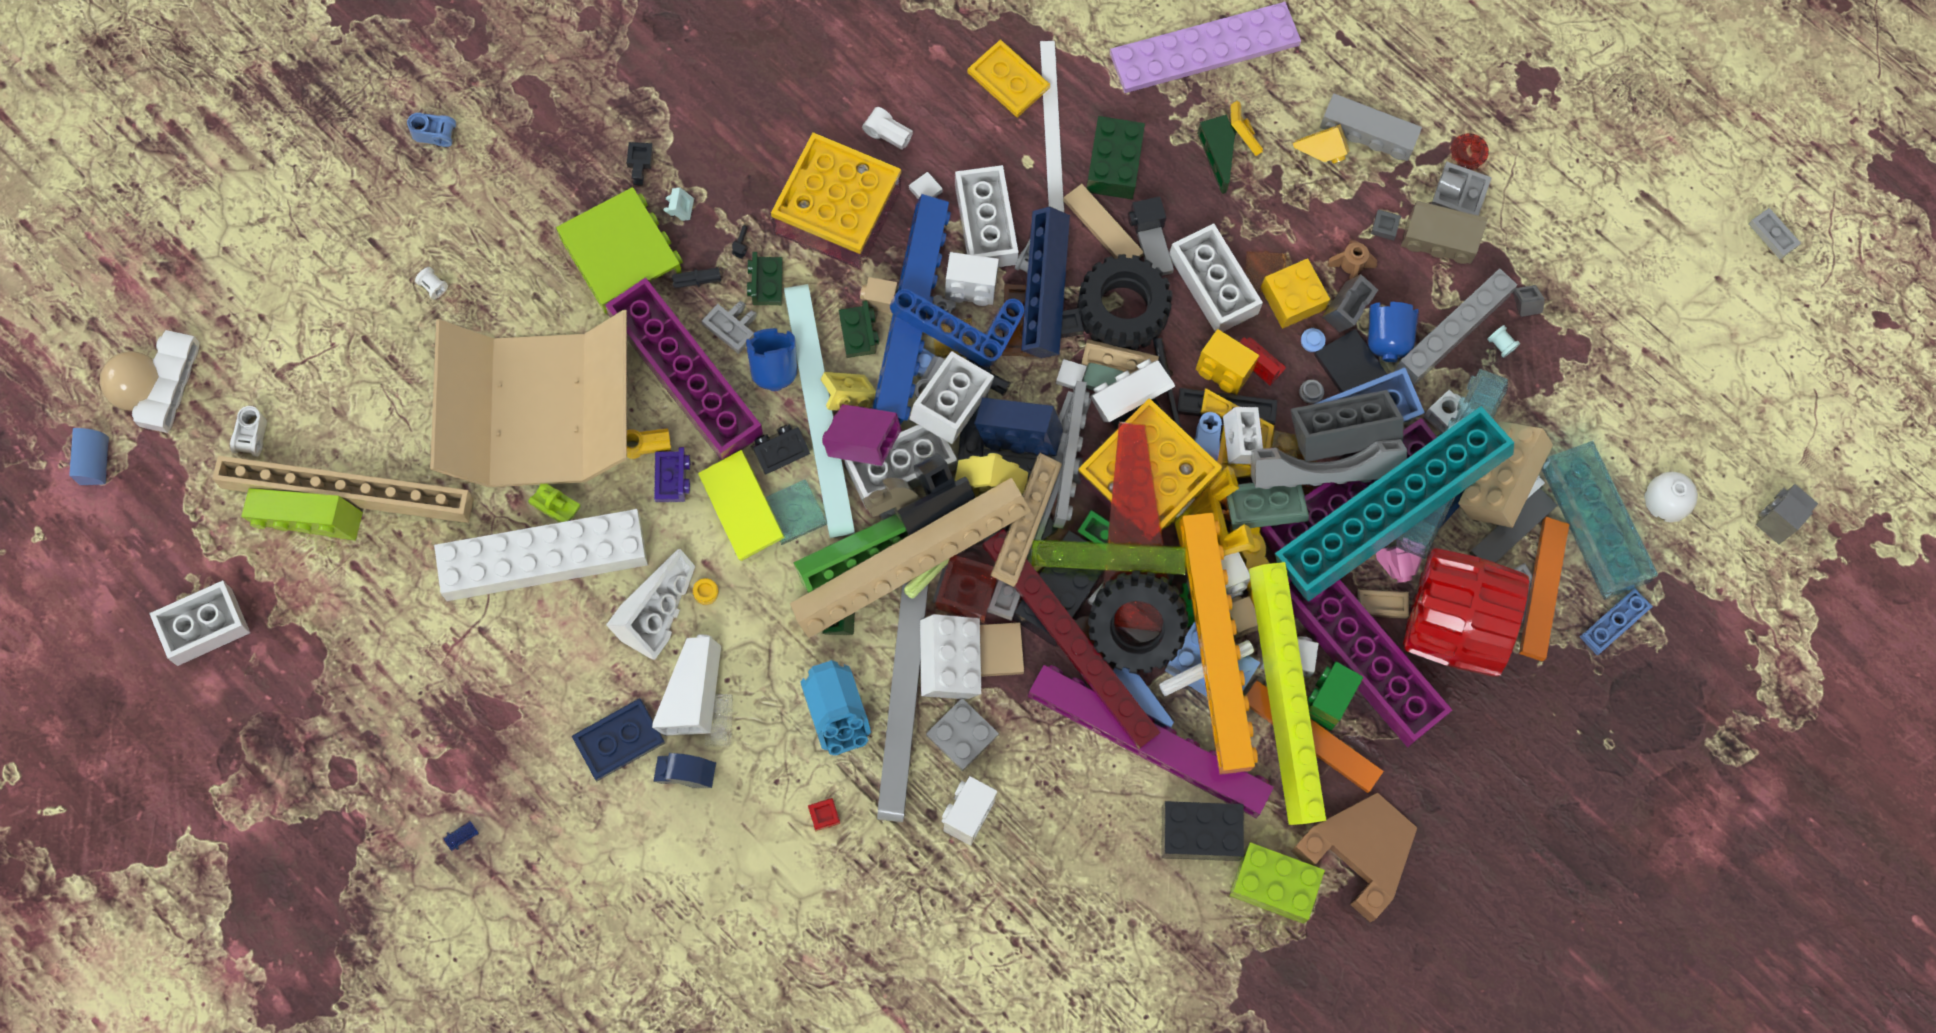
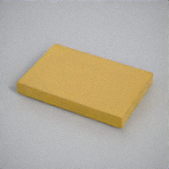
[967,39,1050,118]

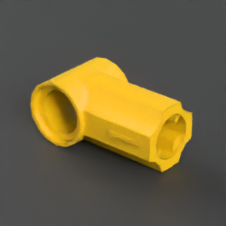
[627,428,671,459]

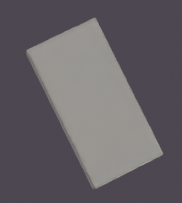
[1137,227,1174,276]

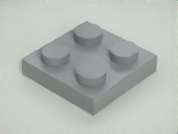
[926,698,999,772]

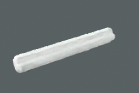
[1159,640,1254,696]

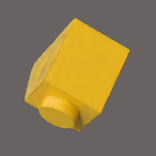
[1293,124,1350,164]

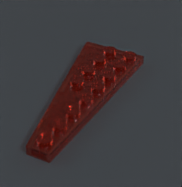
[1103,422,1170,632]

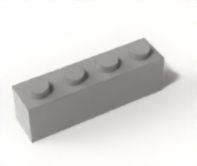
[1320,93,1422,161]

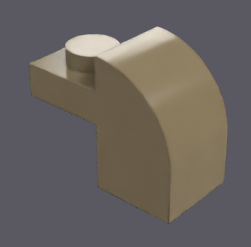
[863,478,920,522]

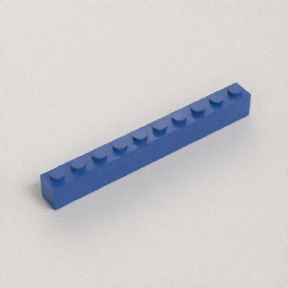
[872,194,951,425]

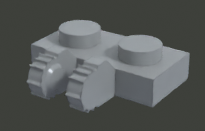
[702,301,757,354]

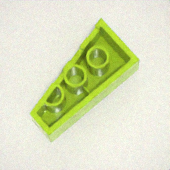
[241,488,363,541]

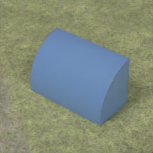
[69,428,109,485]

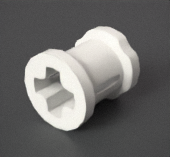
[415,267,448,299]

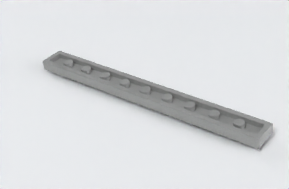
[988,391,1091,621]

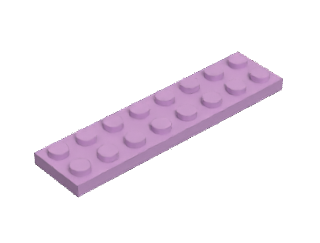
[1110,2,1301,93]

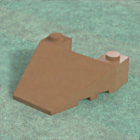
[1291,793,1417,923]

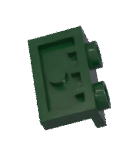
[747,252,783,306]
[839,301,879,358]

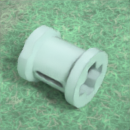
[1487,325,1520,358]

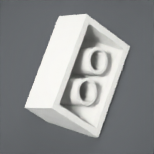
[1090,359,1175,422]

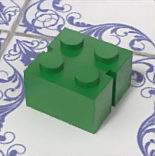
[1307,662,1363,731]

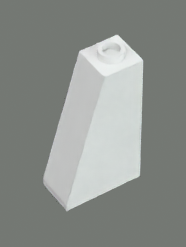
[652,634,721,736]

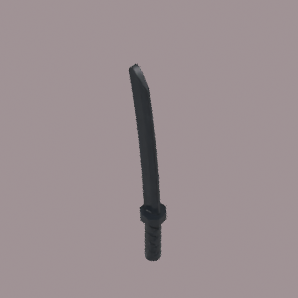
[1153,338,1181,427]

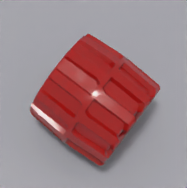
[1403,548,1529,677]

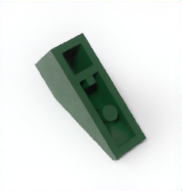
[1197,114,1236,194]

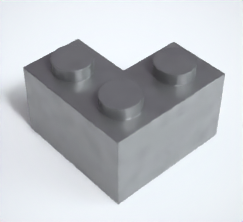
[1756,484,1818,545]

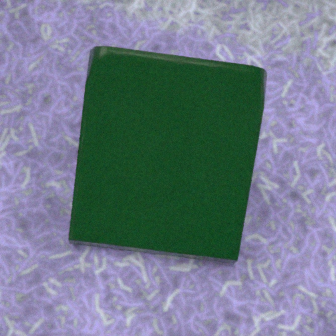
[822,612,855,635]

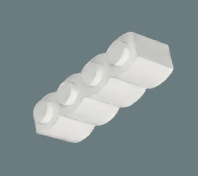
[132,330,200,433]

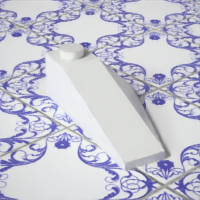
[606,549,695,660]

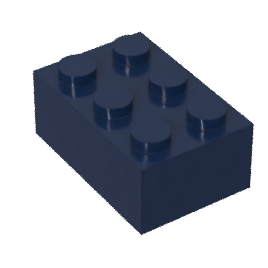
[975,397,1063,456]

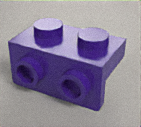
[654,447,691,502]

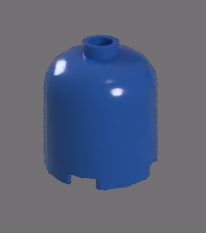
[1368,302,1419,362]
[746,328,797,391]

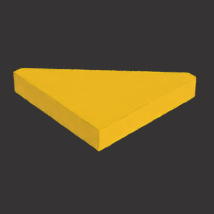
[1231,101,1263,156]

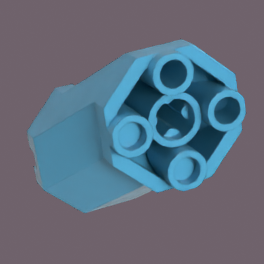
[800,660,871,756]

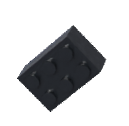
[1161,801,1244,861]

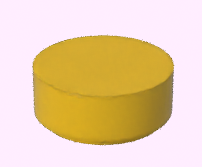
[692,578,719,605]

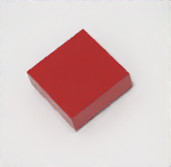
[808,798,840,832]

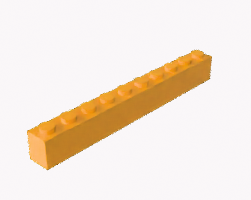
[1179,513,1258,774]

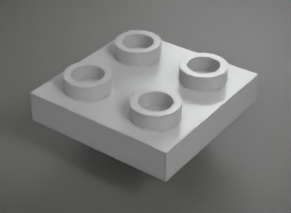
[1431,162,1492,216]

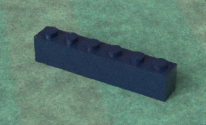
[1021,206,1070,358]

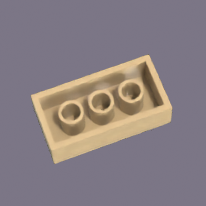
[1458,421,1553,528]

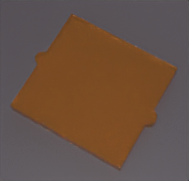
[1246,251,1286,295]

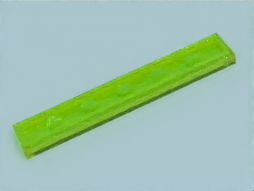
[1032,539,1186,574]

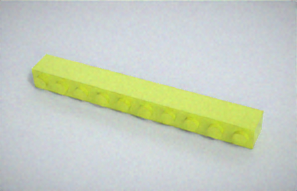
[1249,562,1326,825]

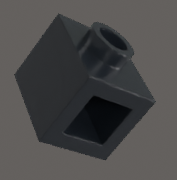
[1128,196,1166,234]

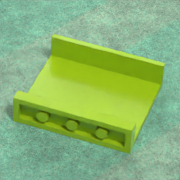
[556,187,683,314]

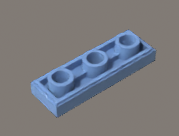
[1580,588,1653,656]

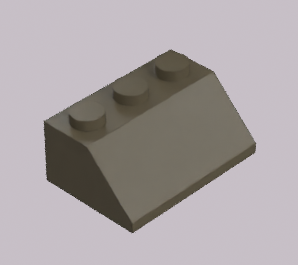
[1401,201,1488,264]

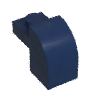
[653,753,716,788]

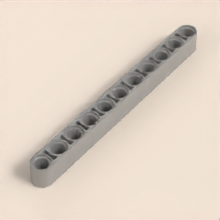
[877,580,929,822]

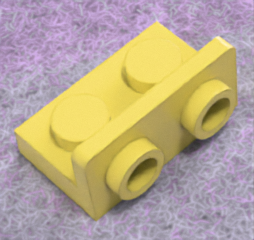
[820,372,876,411]

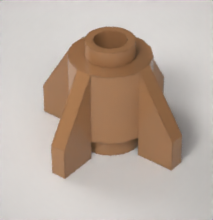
[1328,239,1377,280]

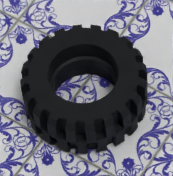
[1077,254,1172,351]
[1088,570,1188,674]

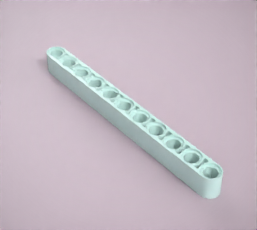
[784,284,855,538]

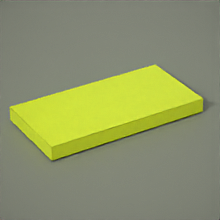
[698,450,785,561]

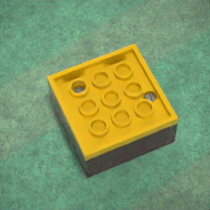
[771,133,901,270]
[1078,398,1222,544]

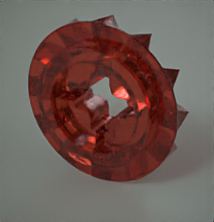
[1450,133,1489,169]

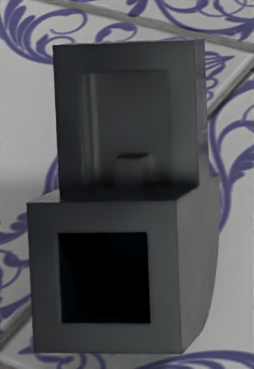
[914,453,954,496]

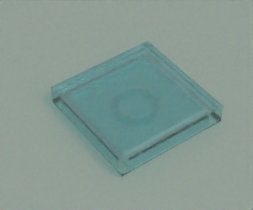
[766,479,827,545]

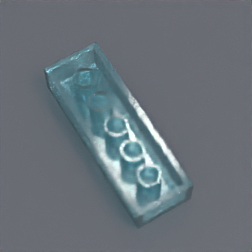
[1541,441,1658,600]

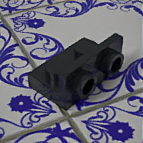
[750,424,810,475]

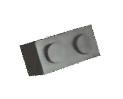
[1322,274,1378,332]

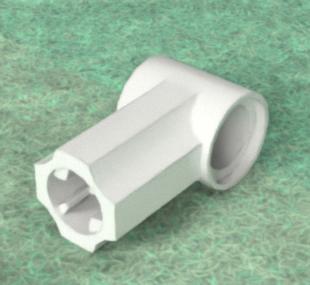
[862,107,913,150]

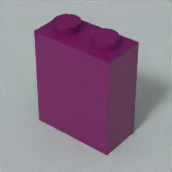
[822,404,901,466]

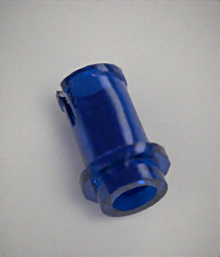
[443,820,479,851]

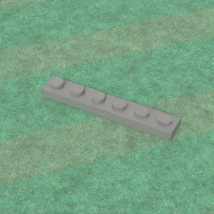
[1053,381,1089,528]

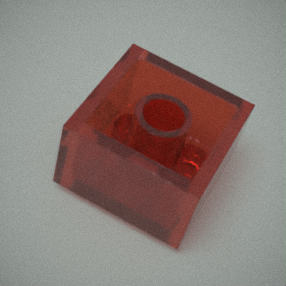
[936,555,999,623]

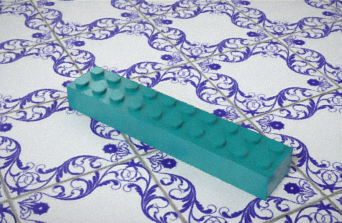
[1275,406,1514,602]

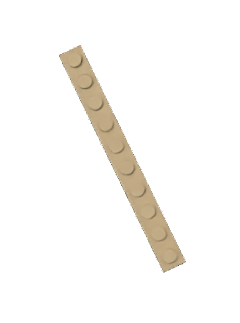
[212,455,474,523]
[790,478,1031,638]

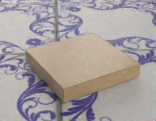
[980,623,1024,677]

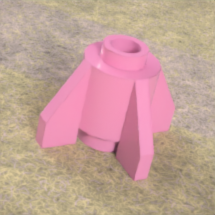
[1376,542,1424,582]

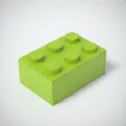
[1229,842,1325,924]

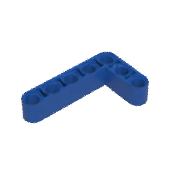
[890,289,1024,367]

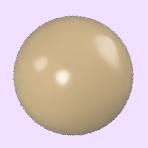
[100,351,159,411]

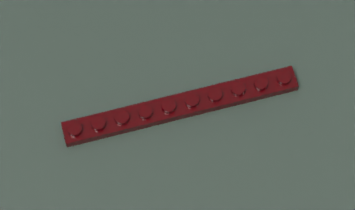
[983,529,1161,749]

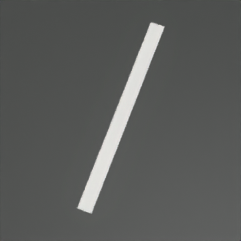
[1040,41,1064,212]

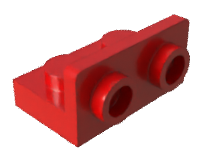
[1239,337,1286,385]

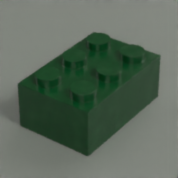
[1086,116,1145,200]

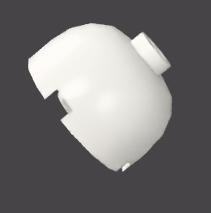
[1644,471,1698,522]

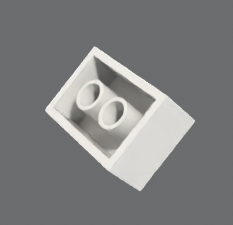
[909,351,994,444]
[149,581,250,666]
[920,614,981,699]

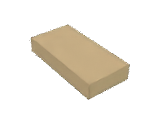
[1357,589,1409,619]

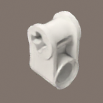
[230,406,267,457]

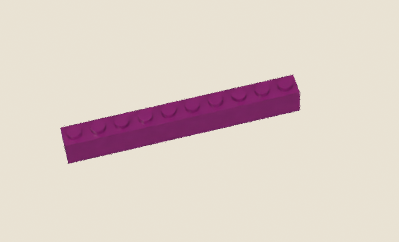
[1028,665,1274,819]

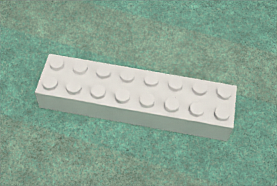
[434,509,648,601]

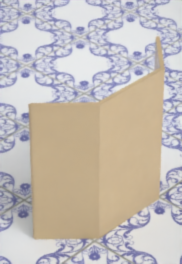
[430,310,627,487]

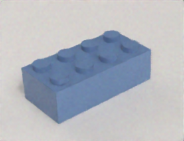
[1315,368,1425,423]

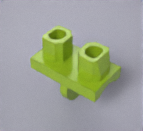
[528,484,581,523]

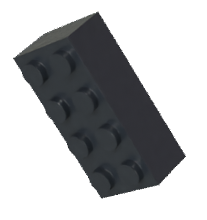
[1013,531,1112,647]

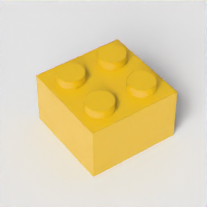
[1260,258,1330,329]
[1195,329,1259,395]

